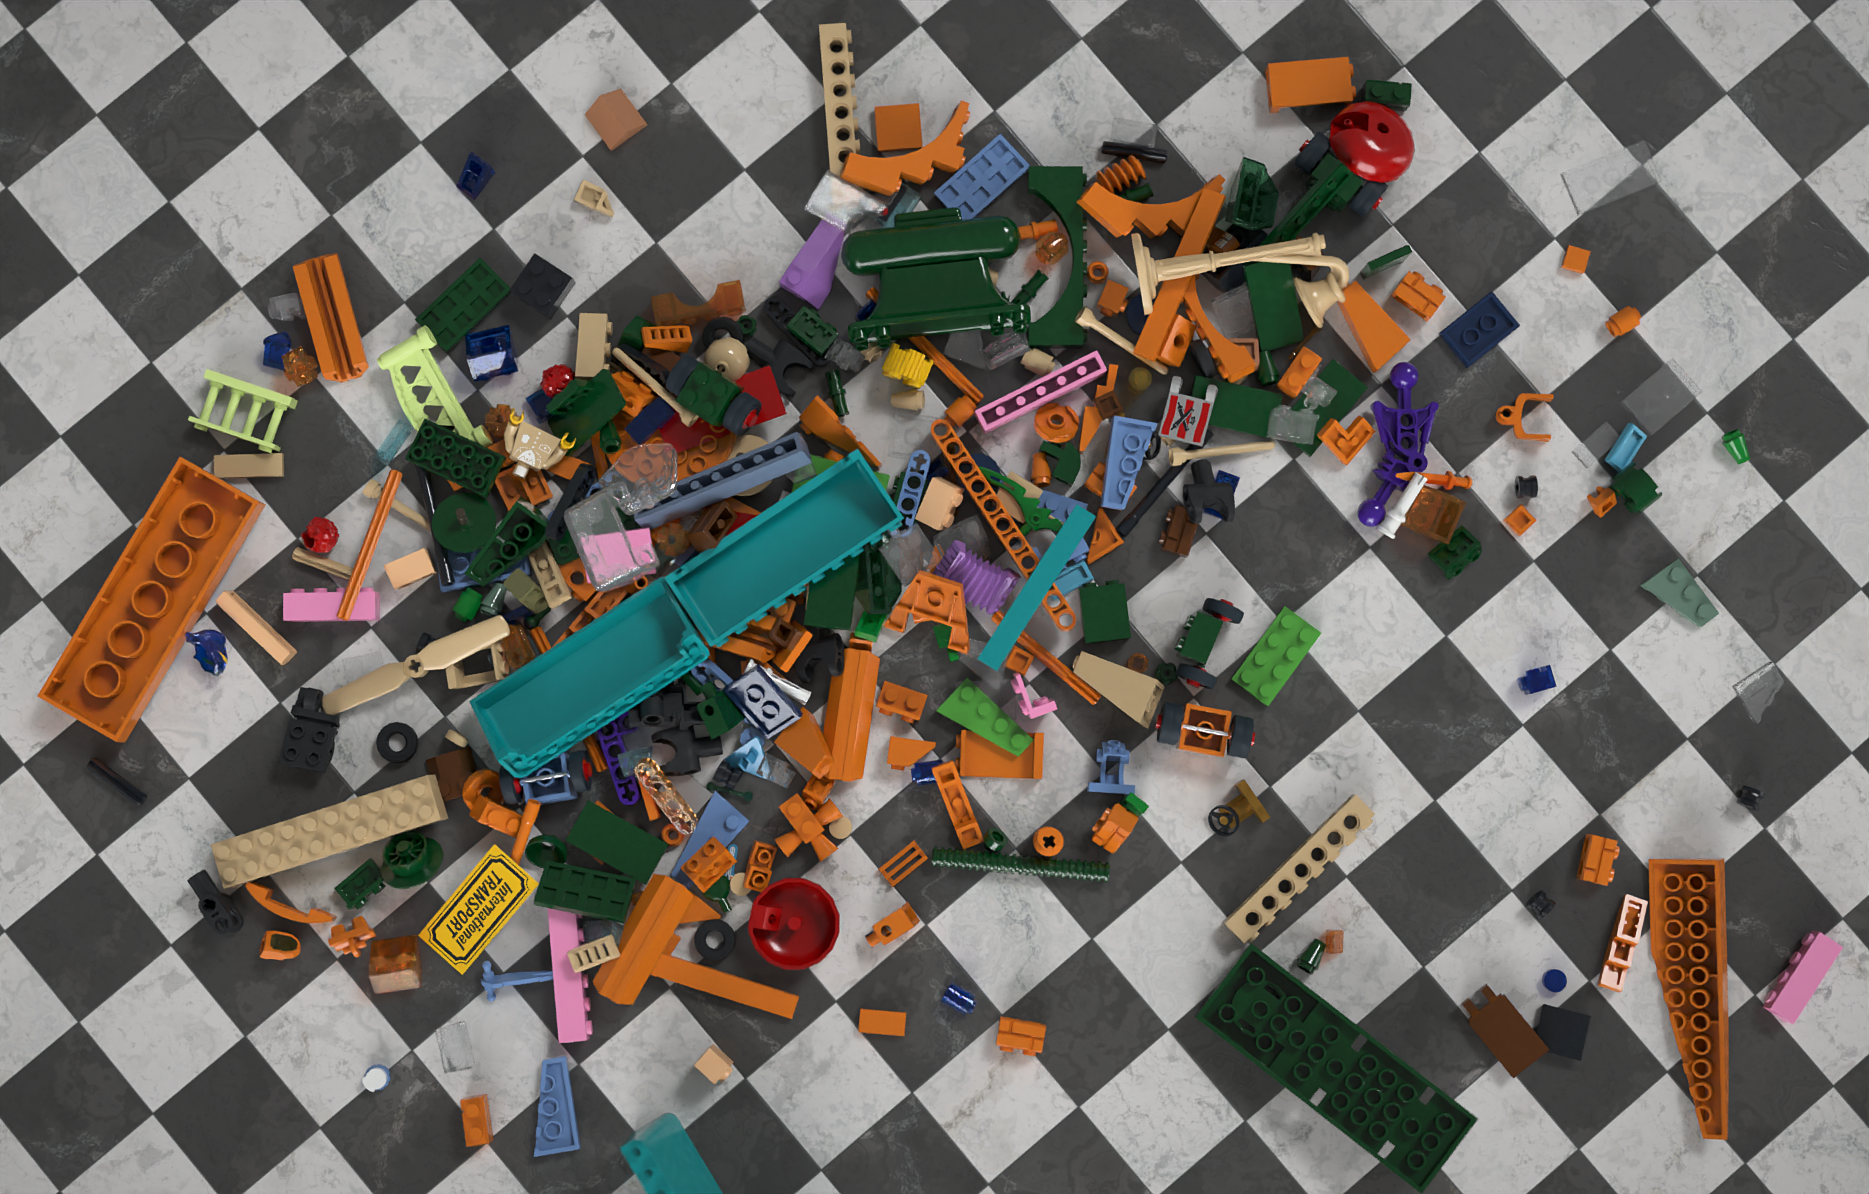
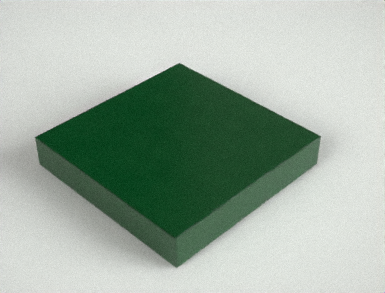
[1360,245,1412,280]

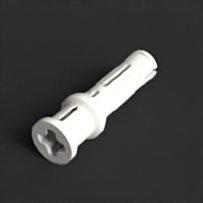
[1376,472,1428,539]
[743,659,811,705]

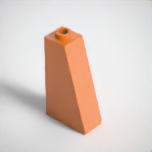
[1337,280,1411,373]

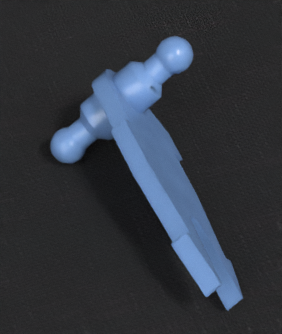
[481,961,553,1002]

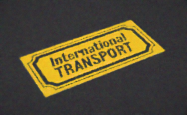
[418,844,539,975]

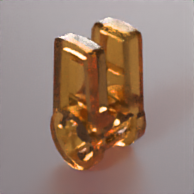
[502,625,535,668]

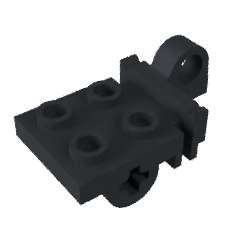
[628,679,704,730]
[278,687,340,774]

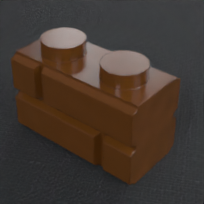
[686,501,737,552]
[1158,505,1198,558]

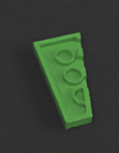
[936,678,1034,757]

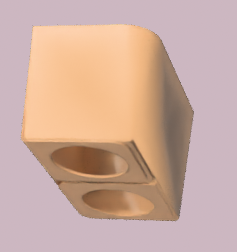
[383,547,438,590]

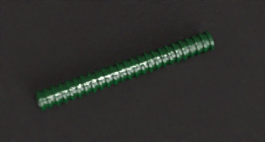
[931,846,1110,883]

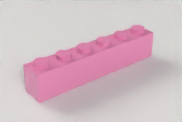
[974,350,1107,435]
[548,908,593,1043]

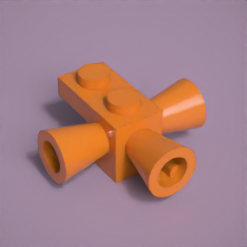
[774,793,843,862]

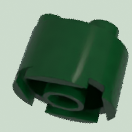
[1608,461,1662,514]

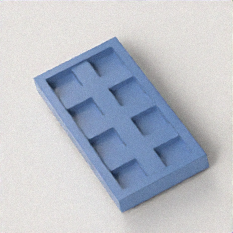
[934,134,1030,220]

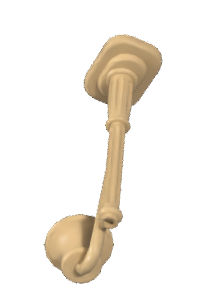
[1131,233,1349,328]

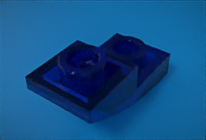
[624,396,676,445]

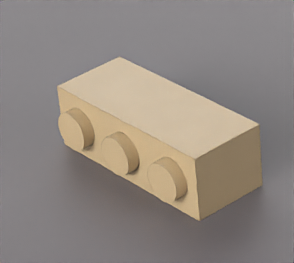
[575,313,613,381]

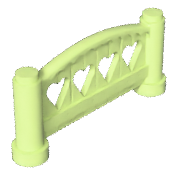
[377,325,493,448]

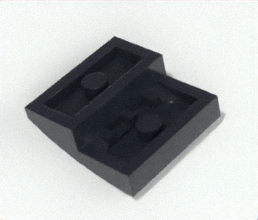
[1536,1004,1591,1061]

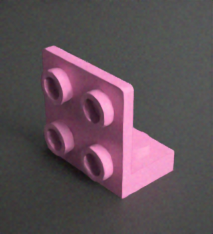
[1010,672,1057,719]

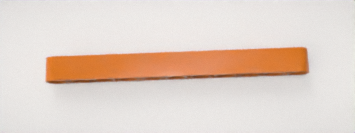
[931,419,1076,632]

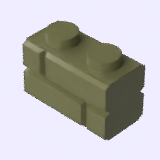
[503,568,548,614]

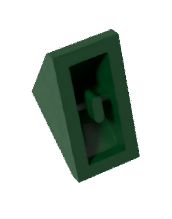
[618,315,657,359]

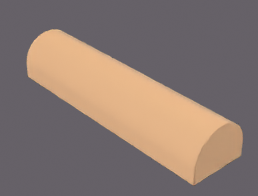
[216,591,297,665]

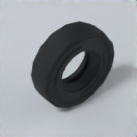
[702,316,743,349]
[1189,339,1217,378]
[376,722,418,763]
[694,919,736,961]

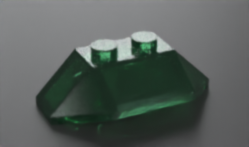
[1225,157,1279,231]
[855,531,902,615]

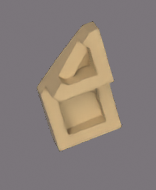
[573,179,614,217]

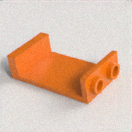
[1265,57,1356,113]
[955,730,1044,779]

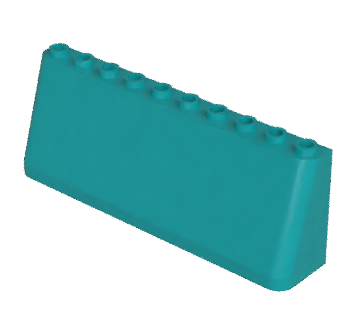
[664,449,904,647]
[469,576,709,778]

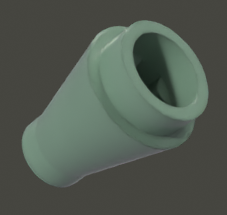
[480,582,507,617]

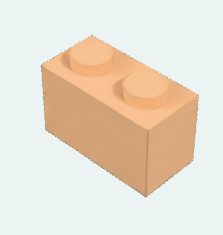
[915,477,964,530]
[694,1044,733,1085]

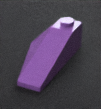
[779,211,847,311]

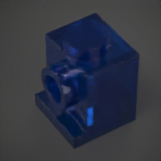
[1517,665,1557,695]

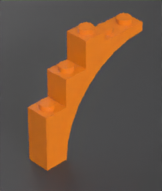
[839,100,970,197]
[1077,174,1226,239]

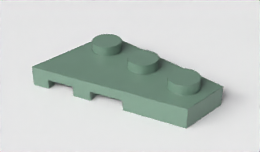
[1640,559,1720,627]

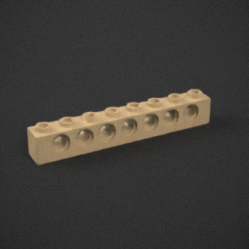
[819,23,864,206]
[1222,794,1375,943]

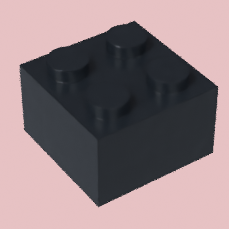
[509,253,576,320]

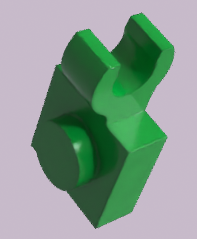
[933,624,959,662]

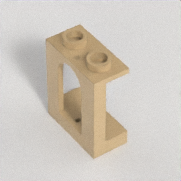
[445,639,509,689]

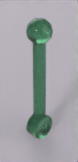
[706,782,753,801]

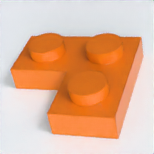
[1317,415,1376,465]

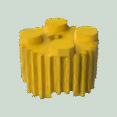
[882,343,934,389]

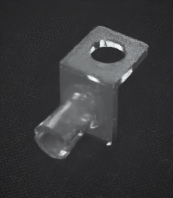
[1301,364,1337,410]

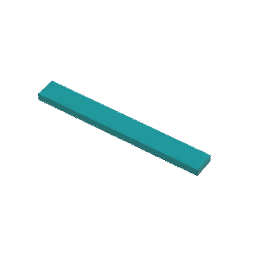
[977,504,1096,671]

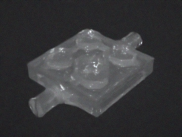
[879,523,941,587]

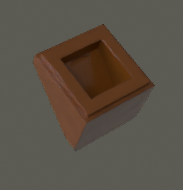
[768,617,796,650]

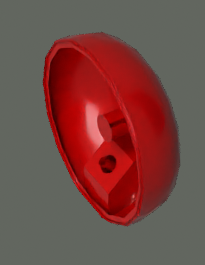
[1329,101,1415,183]
[748,878,840,970]

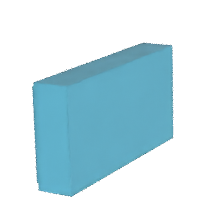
[1605,423,1647,473]
[1051,559,1094,601]

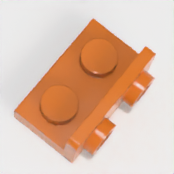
[876,681,928,724]
[681,837,737,893]

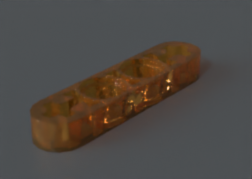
[634,758,698,835]

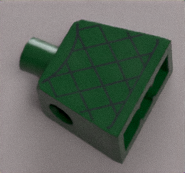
[697,680,746,739]

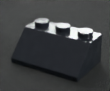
[1201,217,1268,297]

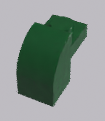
[1038,440,1081,487]

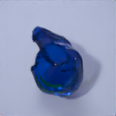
[185,629,228,677]

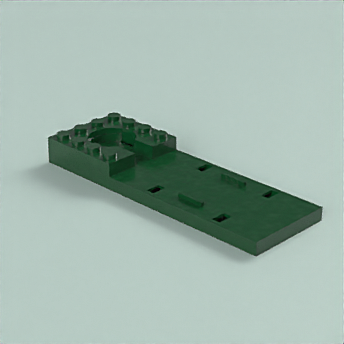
[1194,943,1478,1194]

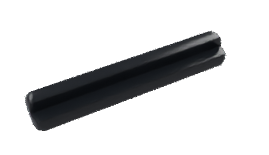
[1102,141,1168,163]
[86,758,147,805]

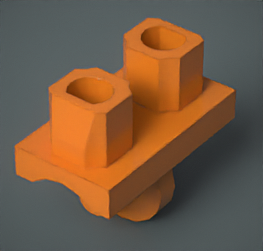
[328,916,376,957]

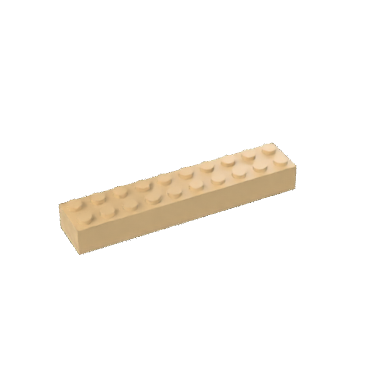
[211,774,448,889]

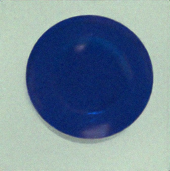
[1542,969,1567,992]

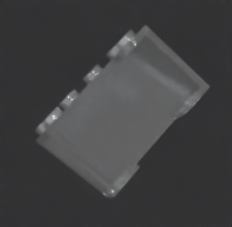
[564,480,660,592]

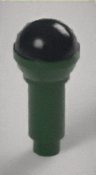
[524,606,552,630]

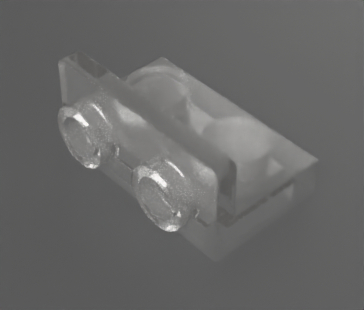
[1267,405,1319,445]

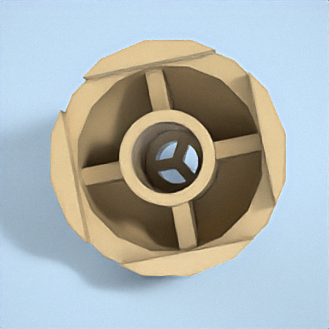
[703,337,750,381]

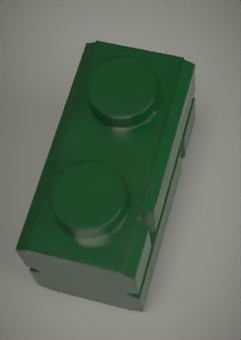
[1361,80,1412,112]

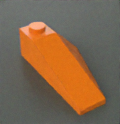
[799,395,882,470]

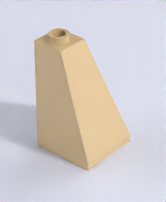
[1073,651,1165,728]

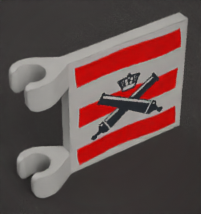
[1158,376,1218,447]

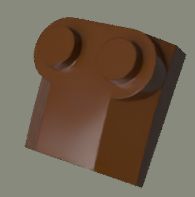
[426,747,483,802]

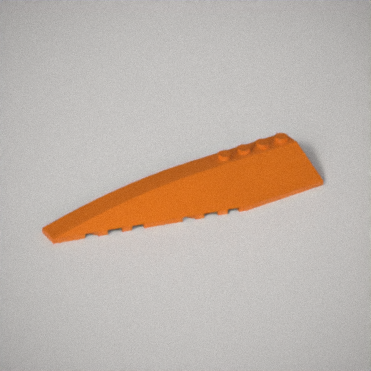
[1649,858,1729,1140]

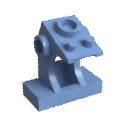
[1087,740,1135,794]

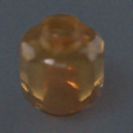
[1035,231,1069,265]

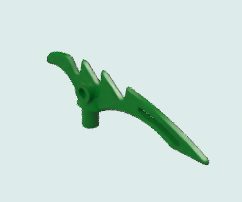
[978,466,1063,536]

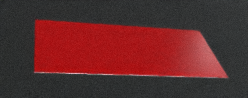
[652,365,787,456]

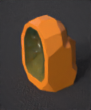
[259,931,301,960]

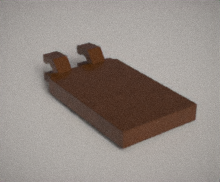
[1461,984,1549,1078]

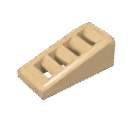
[567,934,621,973]

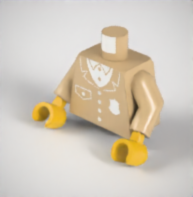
[504,408,576,479]

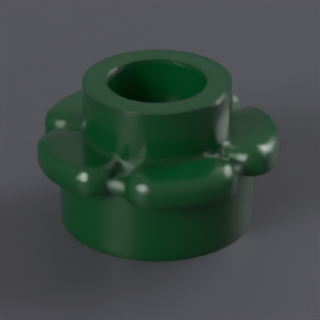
[736,315,757,337]
[1155,662,1178,685]

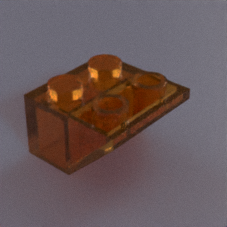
[1400,485,1466,544]
[368,934,422,994]

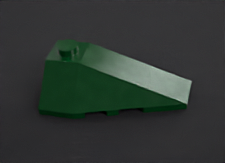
[465,497,549,586]

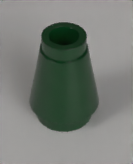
[1258,351,1280,386]
[600,419,622,454]
[1297,938,1326,974]

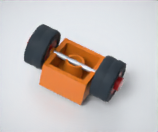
[1155,702,1255,758]

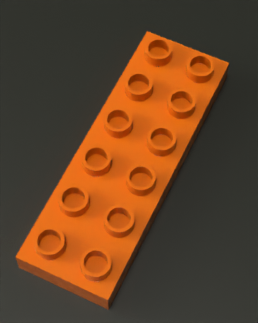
[37,457,266,743]

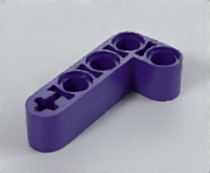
[597,712,641,805]

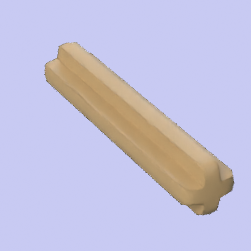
[292,547,354,581]

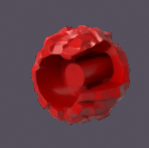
[540,364,575,398]
[301,517,339,553]

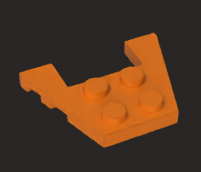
[884,570,970,654]

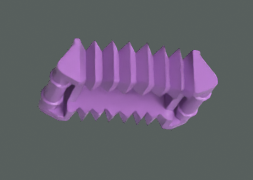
[932,540,1021,615]

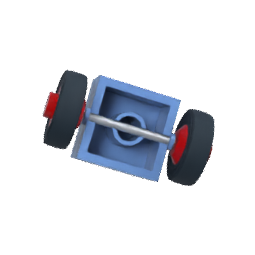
[499,750,592,805]

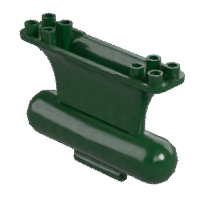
[841,207,1031,351]

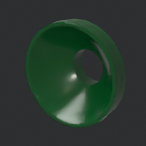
[525,834,567,869]

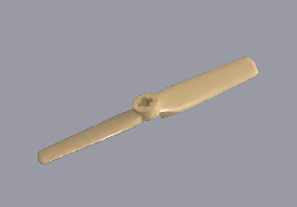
[322,615,510,715]

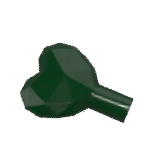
[702,875,732,914]

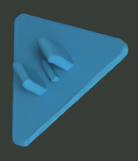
[724,736,771,780]

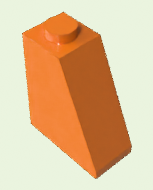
[774,706,834,779]

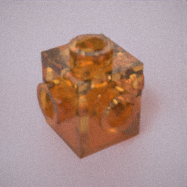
[281,346,318,387]
[485,404,519,438]
[656,523,691,557]

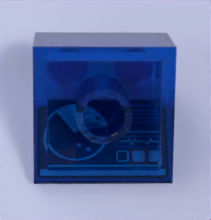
[465,325,519,382]

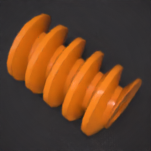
[1095,155,1147,194]
[1032,826,1064,856]

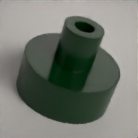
[983,828,1008,852]

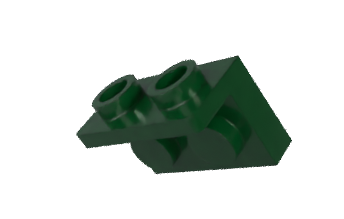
[786,306,839,356]
[1427,525,1482,580]

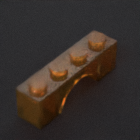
[651,280,746,326]

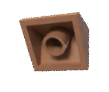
[585,89,647,151]

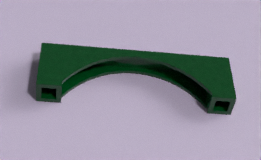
[1028,166,1088,349]

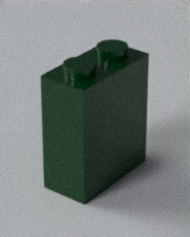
[1078,580,1131,644]

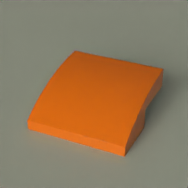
[494,464,553,512]

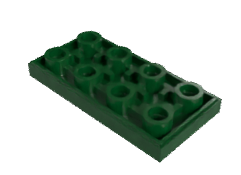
[1243,261,1304,352]
[1276,359,1368,457]
[1190,375,1283,439]
[405,418,506,498]
[804,553,861,631]
[565,800,669,885]

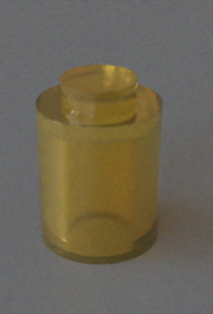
[1127,367,1152,394]

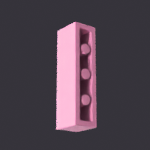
[283,587,380,622]
[1763,931,1843,1024]

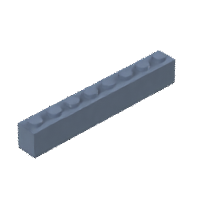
[630,432,812,530]

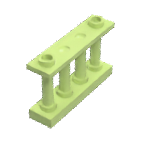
[188,369,298,453]

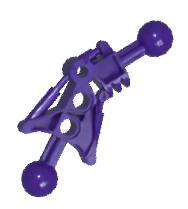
[1357,362,1439,527]

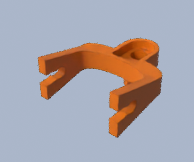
[1495,393,1554,442]

